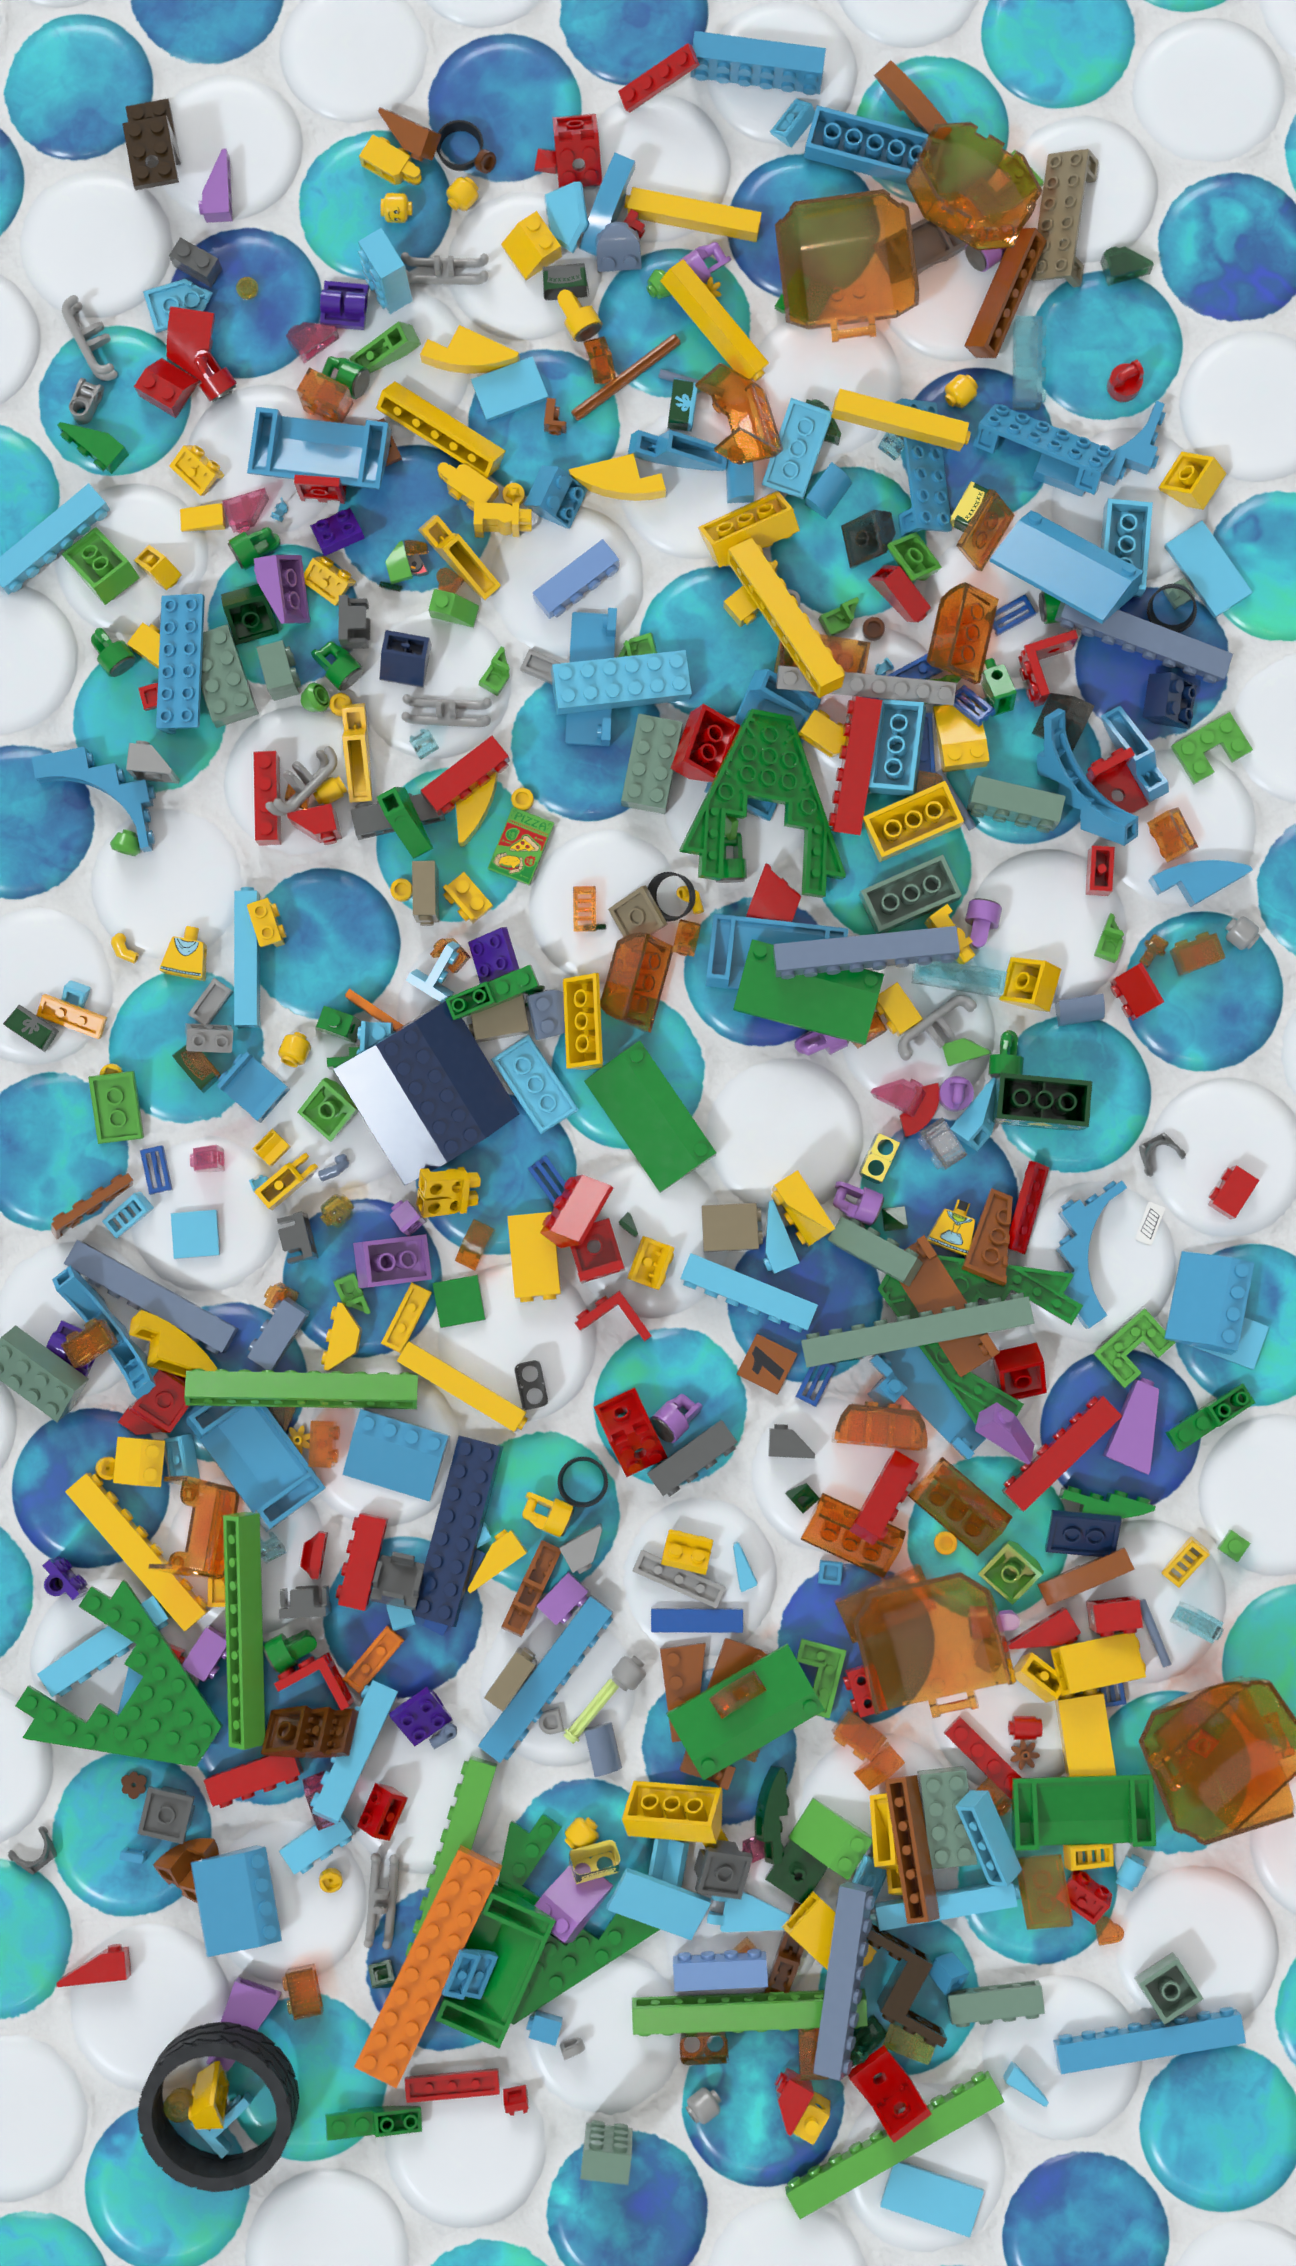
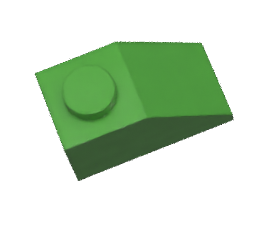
[429,589,479,628]

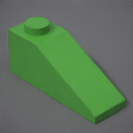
[349,321,421,374]

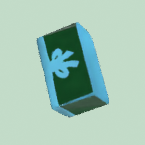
[667,378,698,431]

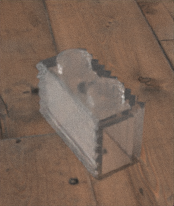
[918,1117,968,1171]

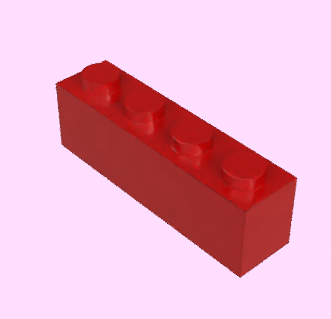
[421,735,510,815]
[253,751,281,846]
[849,1450,919,1545]
[336,1513,388,1611]
[203,1756,303,1808]

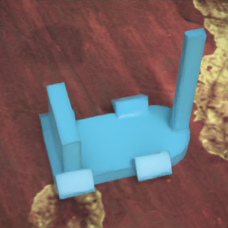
[270,497,288,522]
[874,658,894,675]
[249,1174,269,1192]

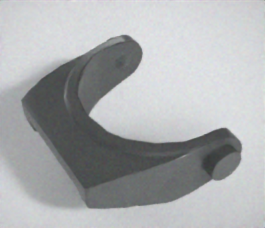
[1139,1133,1186,1177]
[8,1826,57,1875]

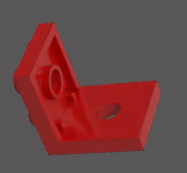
[552,114,602,188]
[294,475,347,504]
[1018,629,1078,707]
[1086,747,1148,814]
[570,1218,625,1284]
[575,1291,652,1342]
[594,1387,668,1477]
[274,1652,355,1711]
[847,2045,932,2143]

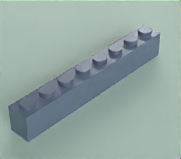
[1055,602,1233,683]
[773,926,960,979]
[63,1240,239,1354]
[813,1881,875,2081]

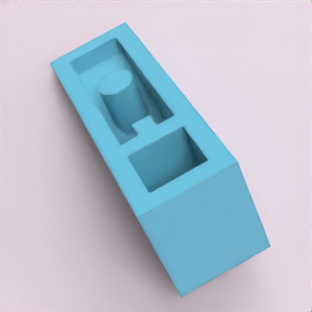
[763,1200,800,1274]

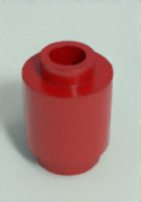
[1008,1716,1043,1740]

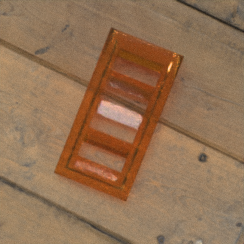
[573,886,596,932]

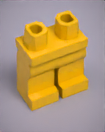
[474,502,532,538]
[924,904,975,967]
[416,1167,481,1218]

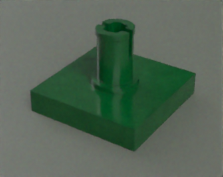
[765,1839,828,1904]

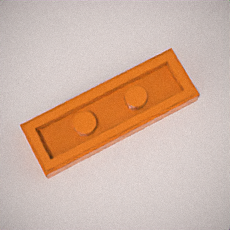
[345,989,404,1031]
[342,1625,405,1694]

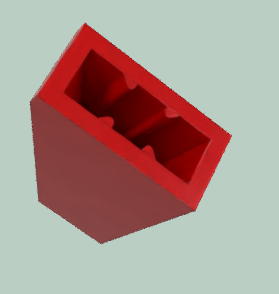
[868,565,931,622]

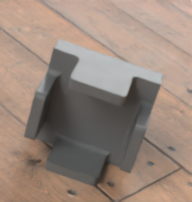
[338,595,370,652]
[277,1211,318,1264]
[370,1552,425,1610]
[279,1585,332,1619]
[137,1786,195,1844]
[694,1840,753,1899]

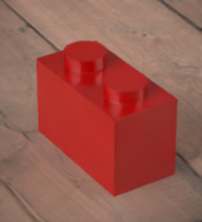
[1085,845,1115,896]
[1208,1165,1260,1220]

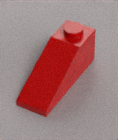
[1005,1607,1081,1649]
[56,1944,131,1987]

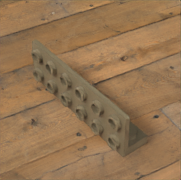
[1031,149,1099,287]

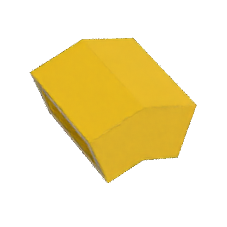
[252,1129,291,1167]

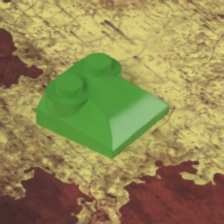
[887,532,942,581]
[297,1078,358,1142]
[978,1540,1044,1605]

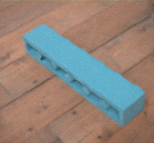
[0,483,110,595]
[680,1253,818,1333]
[37,1595,171,1697]
[310,1680,398,1825]

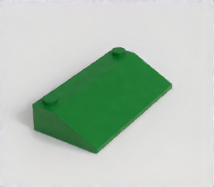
[733,939,884,1045]
[584,1041,717,1193]
[666,1643,825,1781]
[1011,1774,1156,1851]
[435,1884,556,2049]

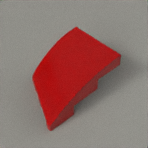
[167,306,215,383]
[746,863,802,922]

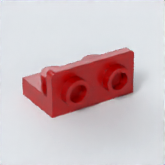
[1056,1870,1112,1925]

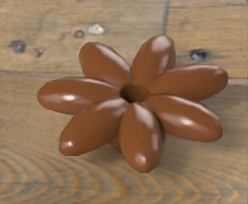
[1010,1740,1040,1770]

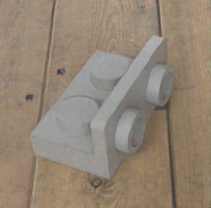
[185,1023,233,1053]

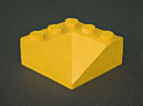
[771,1170,835,1247]

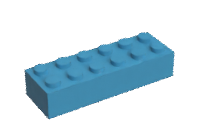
[691,31,826,95]
[804,105,945,191]

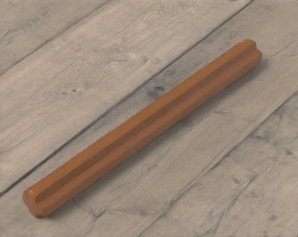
[571,334,681,421]

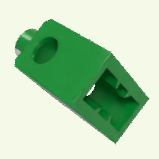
[981,658,1017,717]
[315,1006,361,1043]

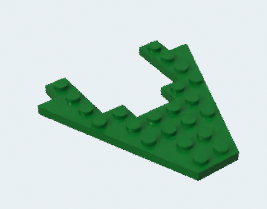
[679,709,846,898]
[878,1255,1083,1425]
[15,1580,223,1767]
[497,1813,660,2025]

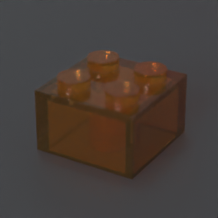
[297,367,353,423]

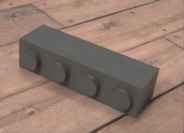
[350,793,446,840]
[647,1420,738,1497]

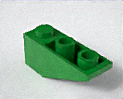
[57,422,129,474]
[376,787,434,859]

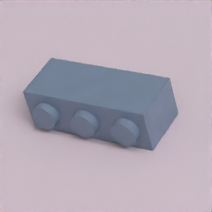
[247,1297,310,1371]

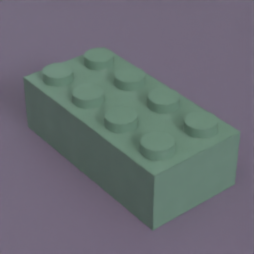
[201,624,259,728]
[621,714,682,814]
[966,775,1066,833]
[859,855,962,934]
[0,1325,89,1422]
[917,1766,977,1869]
[580,2121,633,2185]

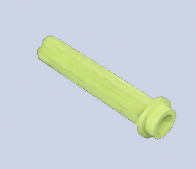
[563,1679,619,1744]

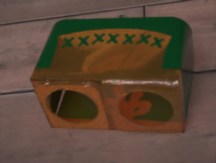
[172,1045,221,1093]
[680,2032,729,2065]

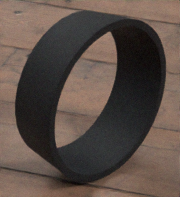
[436,120,483,171]
[1147,584,1197,633]
[647,872,696,922]
[558,1457,608,1508]

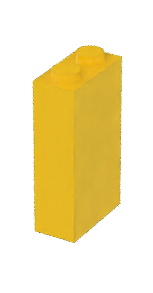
[507,1212,561,1302]
[1051,1633,1146,1696]
[1055,1689,1116,1777]
[782,1892,877,1971]

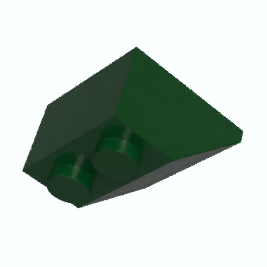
[221,584,279,645]

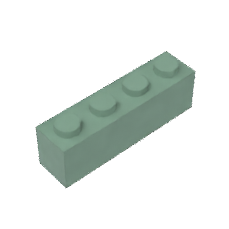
[828,1216,923,1287]
[946,1980,1045,2027]

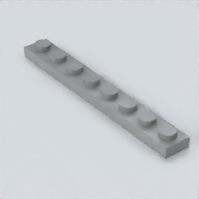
[776,665,957,705]

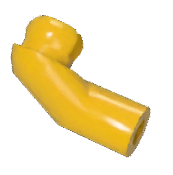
[676,886,704,914]
[111,933,139,964]

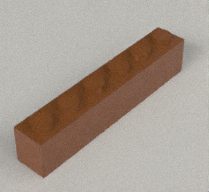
[964,228,1047,358]
[885,1775,940,1924]

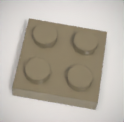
[608,886,668,948]

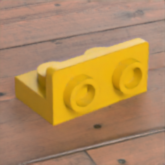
[169,445,225,496]
[304,556,356,606]
[443,872,493,924]
[661,1529,713,1575]

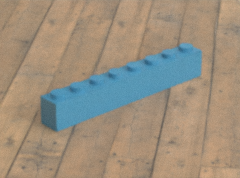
[478,1595,613,1763]
[1053,2007,1246,2074]

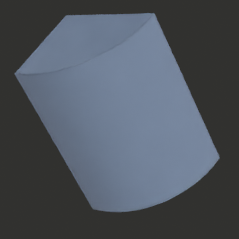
[1055,994,1105,1026]
[584,1722,622,1777]

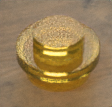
[236,277,258,300]

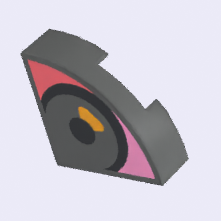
[407,553,429,577]

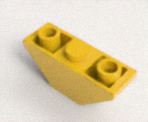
[321,1302,362,1371]

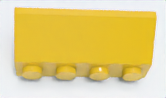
[698,491,800,568]
[863,781,964,863]
[563,973,603,1070]
[622,1781,723,1844]

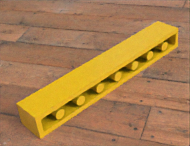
[727,538,845,698]
[65,1473,209,1632]

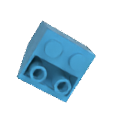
[524,465,588,529]

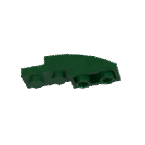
[755,1765,790,1865]

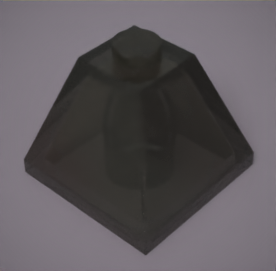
[841,510,896,568]
[1032,693,1095,752]

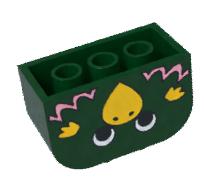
[993,1073,1092,1131]

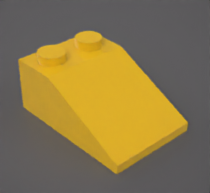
[933,701,990,772]

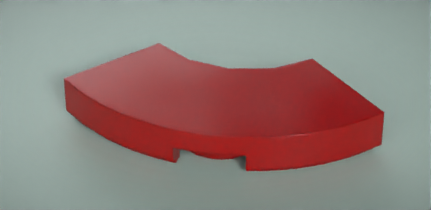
[899,1083,939,1137]

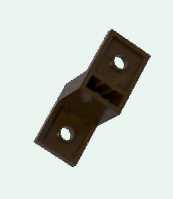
[122,99,181,191]
[867,1923,947,2048]

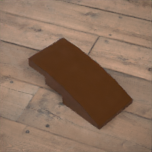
[261,1705,359,1758]

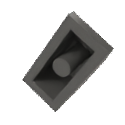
[768,1424,815,1459]

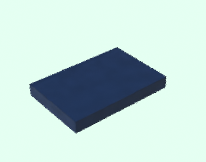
[1045,1510,1122,1557]

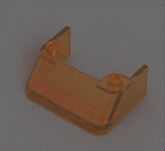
[695,362,783,465]
[148,1476,239,1579]

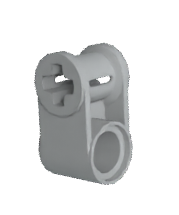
[69,378,104,425]

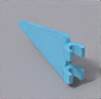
[706,1891,792,1932]

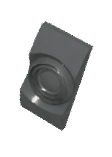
[873,205,971,285]

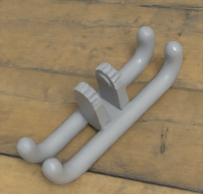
[401,252,489,285]
[62,295,118,381]
[401,694,492,727]
[265,746,338,816]
[898,995,977,1061]
[364,1853,399,1950]

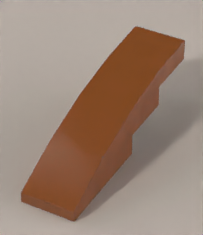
[874,60,952,138]
[501,1540,561,1638]
[1037,1547,1134,1606]

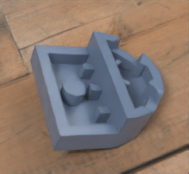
[596,222,642,272]
[526,990,565,1040]

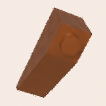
[378,107,441,162]

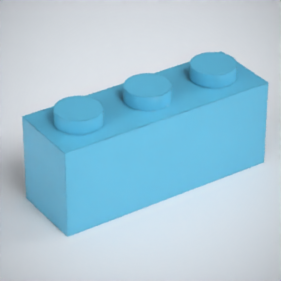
[279,1813,355,1875]

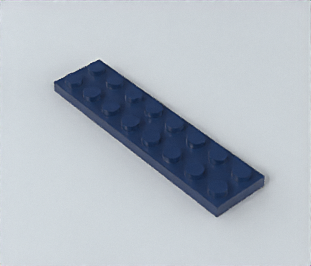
[412,1435,503,1627]

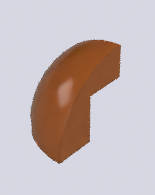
[153,1838,219,1903]

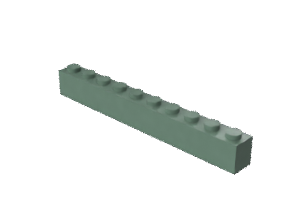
[801,1293,1035,1367]

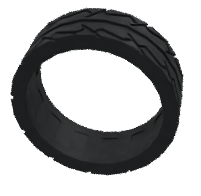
[137,2022,299,2192]

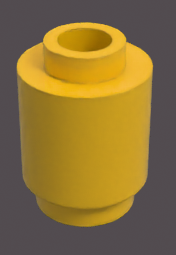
[313,776,348,805]

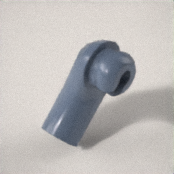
[318,1154,349,1181]
[429,1723,457,1750]

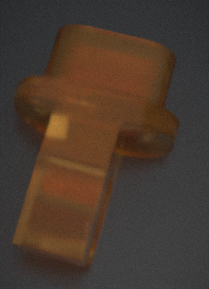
[1139,934,1169,968]

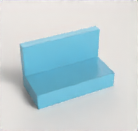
[648,1838,689,1888]

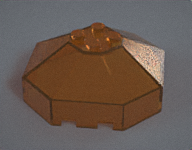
[905,122,1042,251]

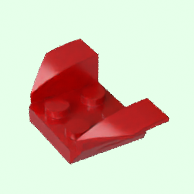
[118,1369,190,1435]

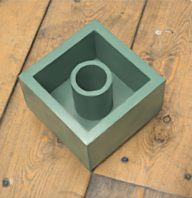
[256,640,301,701]
[1134,1952,1204,2025]

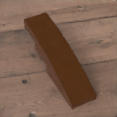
[763,1902,804,1993]

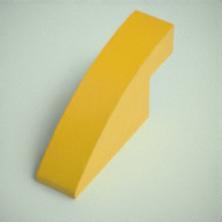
[420,325,520,374]
[569,454,666,501]
[418,515,501,600]
[341,703,372,803]
[456,772,498,847]
[129,1310,217,1378]
[869,1793,903,1896]

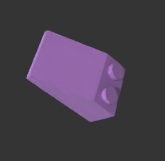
[254,555,310,624]
[353,1234,432,1288]
[535,1863,614,1943]

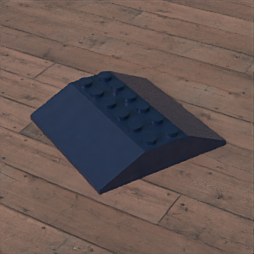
[333,1000,520,1186]

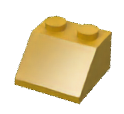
[501,211,562,281]
[1158,451,1227,510]
[999,957,1061,1012]
[113,1437,165,1487]
[188,2061,229,2129]

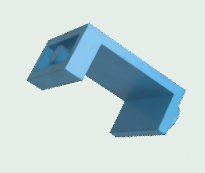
[217,1052,290,1123]

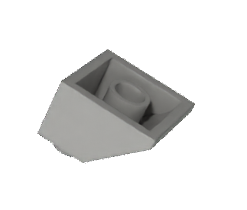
[126,741,180,784]
[559,1523,603,1574]

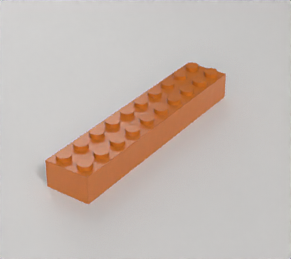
[354,1845,502,2088]

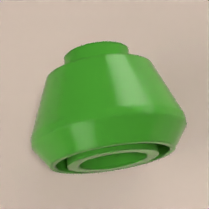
[646,269,672,299]
[301,682,330,712]
[110,829,140,856]

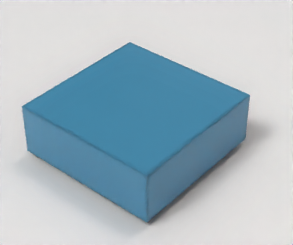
[818,1560,843,1586]
[119,1847,148,1864]

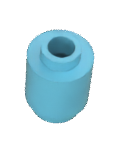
[1116,1854,1147,1891]

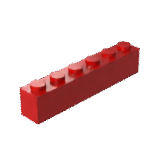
[828,696,883,835]
[1002,1396,1122,1512]

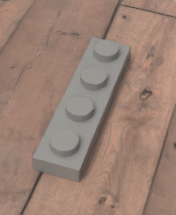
[632,1549,726,1609]

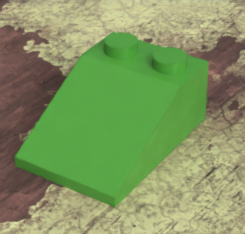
[61,527,140,605]
[788,1798,873,1880]

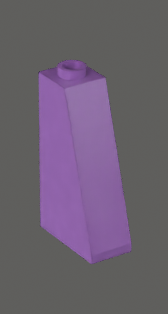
[1102,1378,1159,1475]
[206,1976,282,2071]

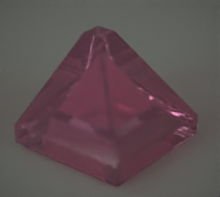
[742,1836,765,1863]

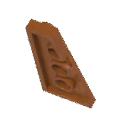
[51,1173,133,1239]
[961,1188,1013,1286]
[660,1642,706,1742]

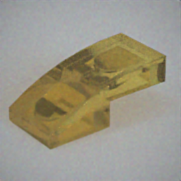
[882,2023,935,2065]

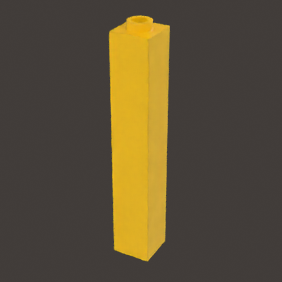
[624,187,762,242]
[660,259,769,384]
[831,388,971,452]
[397,1341,528,1432]

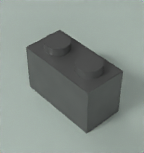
[169,237,222,287]

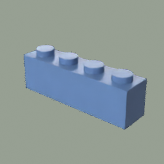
[532,539,620,619]
[673,1949,768,1992]

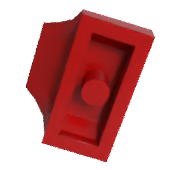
[300,1531,328,1580]

